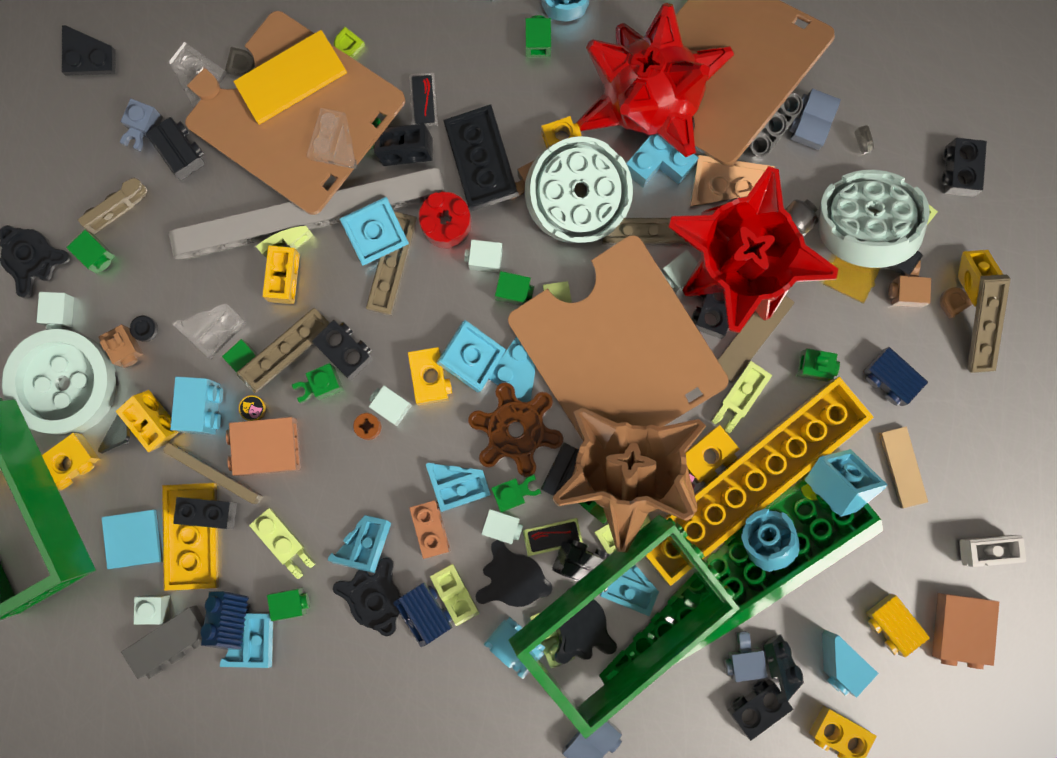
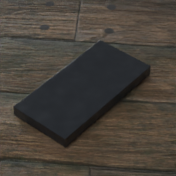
[443,104,519,212]

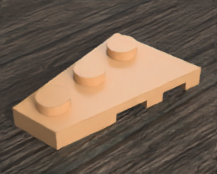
[690,155,775,207]

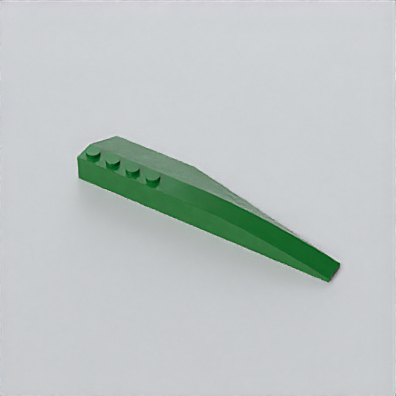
[599,480,883,684]

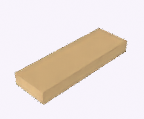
[879,426,928,509]

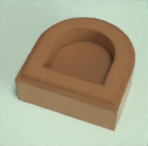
[187,68,220,100]
[940,287,973,319]

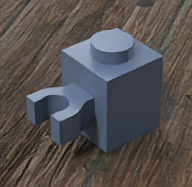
[120,98,163,152]
[725,631,768,682]

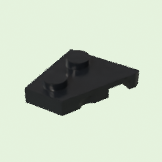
[62,25,115,76]
[763,634,804,704]

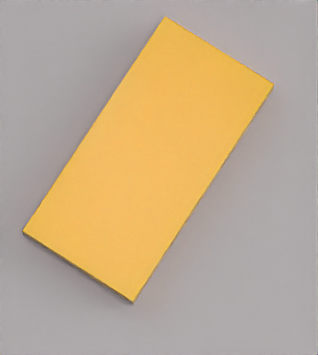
[233,30,347,125]
[162,483,219,591]

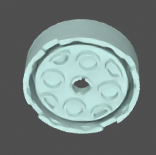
[525,137,633,243]
[818,170,930,268]
[2,329,117,435]

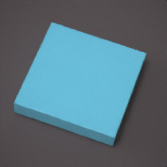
[340,197,409,266]
[436,320,506,392]
[102,510,162,569]

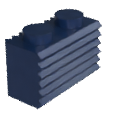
[863,347,928,406]
[393,582,453,647]
[200,591,249,650]

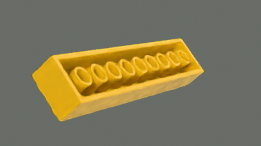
[645,377,874,586]

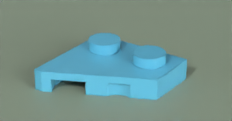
[489,336,536,402]
[426,463,491,512]
[328,515,391,573]
[600,565,659,617]
[220,613,273,668]

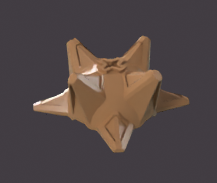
[552,407,706,552]

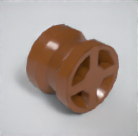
[353,413,382,440]

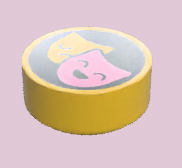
[239,395,266,421]

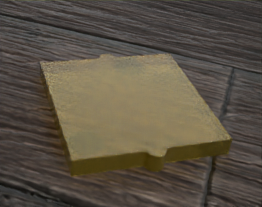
[823,256,881,304]

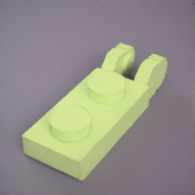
[711,361,772,434]
[249,508,315,579]

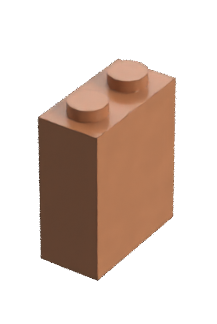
[226,417,300,476]
[932,593,1000,669]

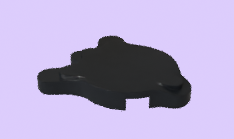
[0,225,70,298]
[475,540,552,607]
[333,558,402,636]
[555,588,617,664]

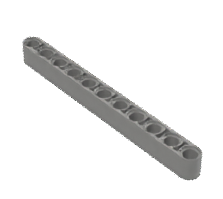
[169,168,445,259]

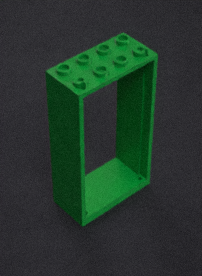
[0,398,96,620]
[508,515,740,739]

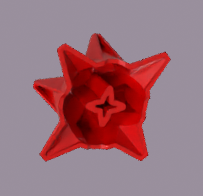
[576,3,734,157]
[668,166,839,333]

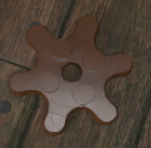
[468,382,564,477]

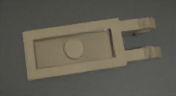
[77,177,148,234]

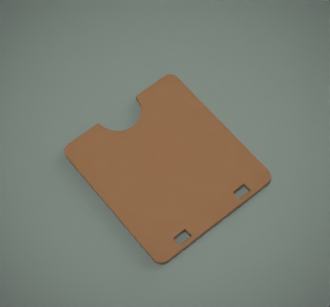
[676,0,835,165]
[185,11,406,215]
[508,236,729,441]

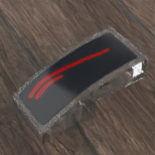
[409,73,438,126]

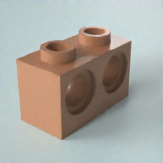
[409,500,451,559]

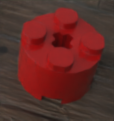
[419,192,472,249]

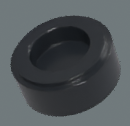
[130,315,158,342]

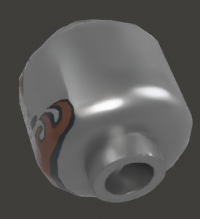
[785,199,818,237]

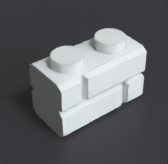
[959,535,1026,567]

